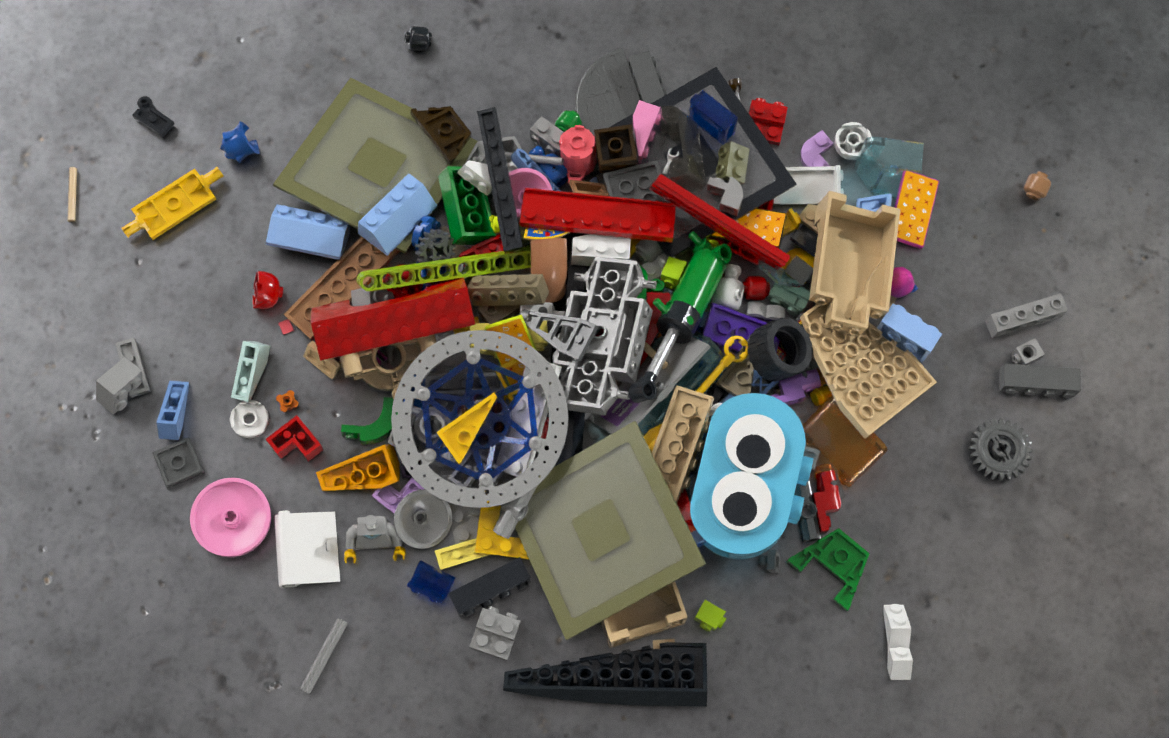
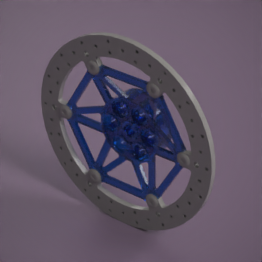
[391,330,568,508]

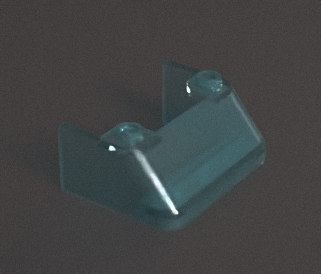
[854,137,924,199]

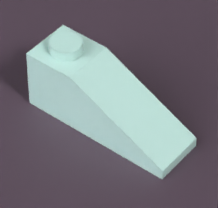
[231,341,271,402]

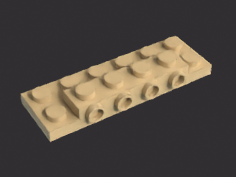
[652,385,714,504]

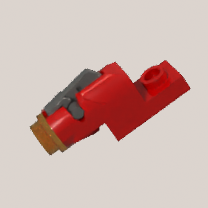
[812,464,845,534]

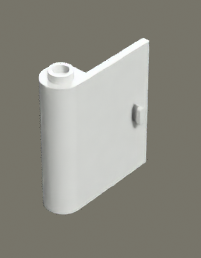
[274,510,340,588]

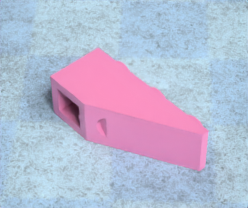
[633,100,662,164]

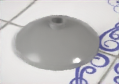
[394,489,452,549]

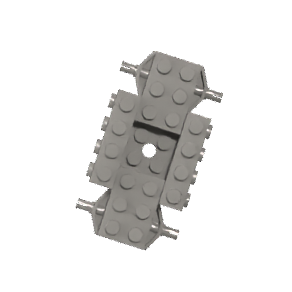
[552,257,657,416]

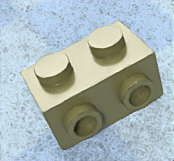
[716,141,750,185]

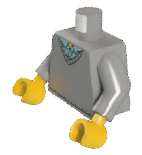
[344,515,406,564]

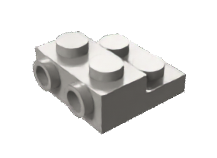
[469,606,521,661]

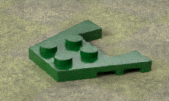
[786,528,870,611]

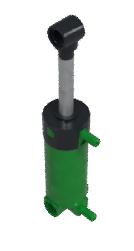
[629,231,732,403]

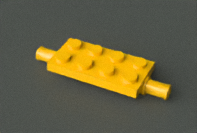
[121,167,224,240]

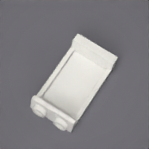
[773,165,844,205]

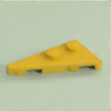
[436,393,497,464]

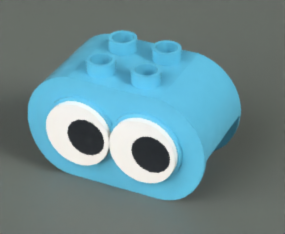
[690,393,814,560]

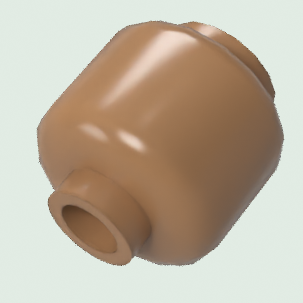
[1024,171,1051,200]

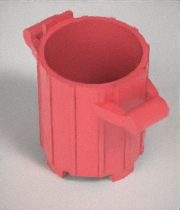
[559,125,597,184]

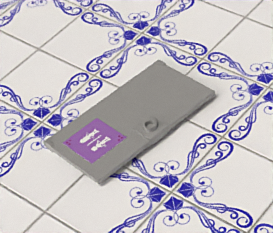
[588,337,711,434]

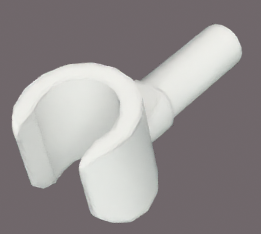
[662,148,679,175]

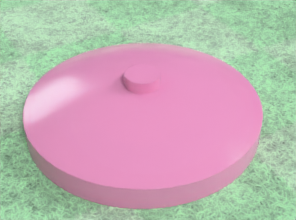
[190,478,271,557]

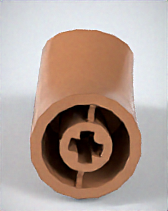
[530,238,567,303]

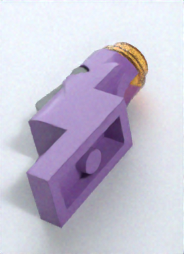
[771,368,827,406]

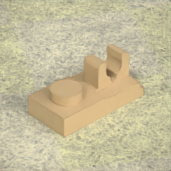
[303,341,342,380]

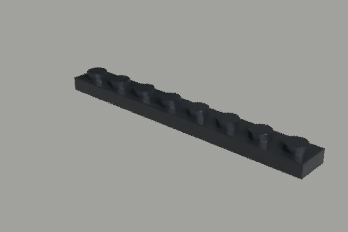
[477,107,524,253]

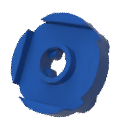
[412,215,441,252]

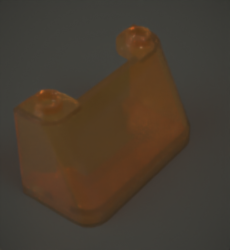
[802,395,888,488]

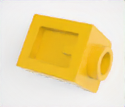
[782,208,801,237]

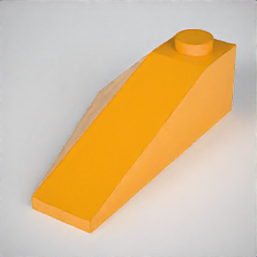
[316,444,399,491]

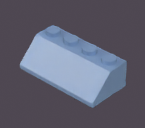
[358,174,437,256]
[266,204,350,260]

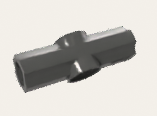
[794,481,821,542]

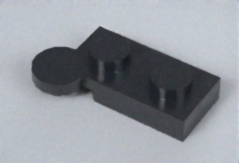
[132,96,174,138]

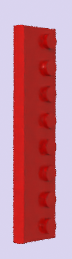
[649,174,790,270]
[520,188,676,242]

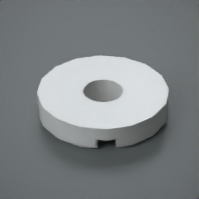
[230,400,270,439]

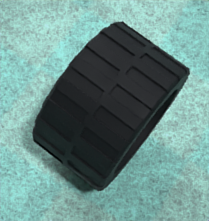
[747,318,813,382]

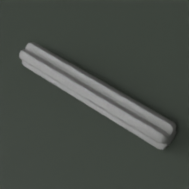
[300,618,347,694]

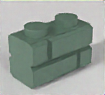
[767,276,810,316]

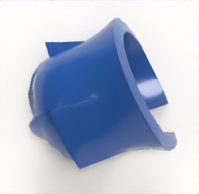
[220,121,260,163]

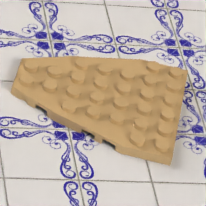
[800,304,937,439]

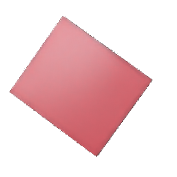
[278,319,294,335]

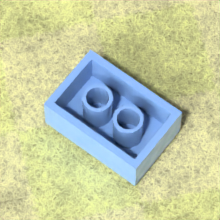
[877,303,942,363]

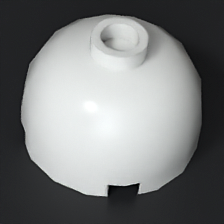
[834,122,872,160]

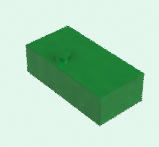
[438,166,496,245]

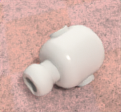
[711,264,744,311]

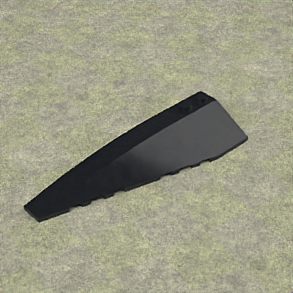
[503,642,708,707]

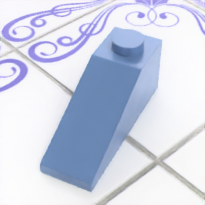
[157,381,189,440]

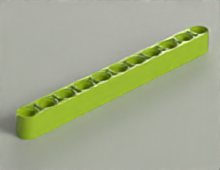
[357,247,531,291]

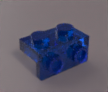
[407,561,456,603]

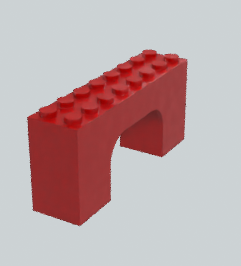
[311,278,476,361]

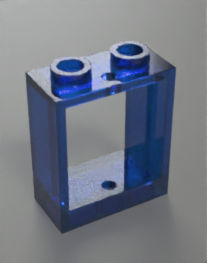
[689,90,738,145]

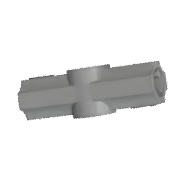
[493,481,536,539]

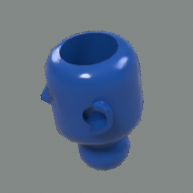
[529,146,568,188]

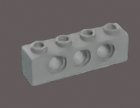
[985,293,1068,338]

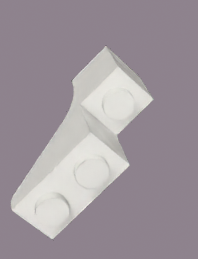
[457,160,518,195]
[883,604,913,680]

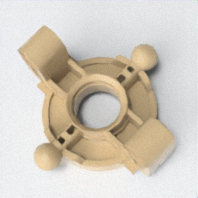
[340,334,437,399]

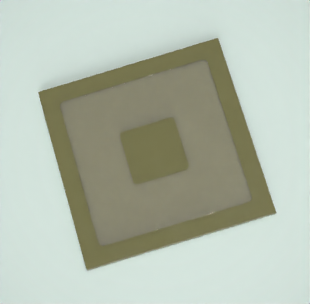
[273,77,477,254]
[515,421,706,640]

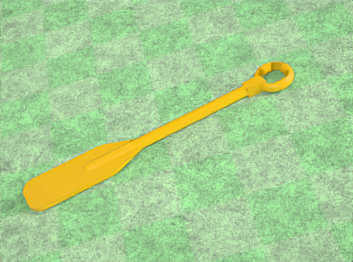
[644,336,749,453]

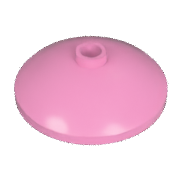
[509,168,553,217]

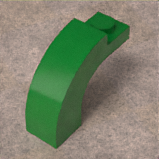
[341,397,398,446]

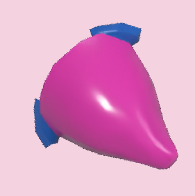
[891,267,918,298]

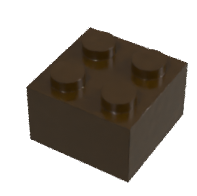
[594,124,637,173]

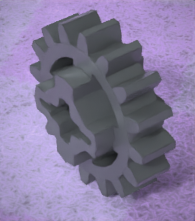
[415,229,456,271]

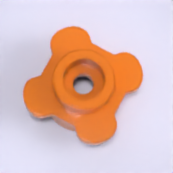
[276,390,299,412]

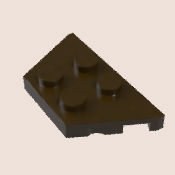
[410,106,471,165]

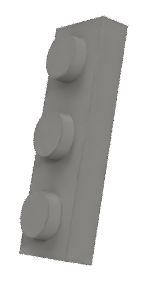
[115,337,151,398]

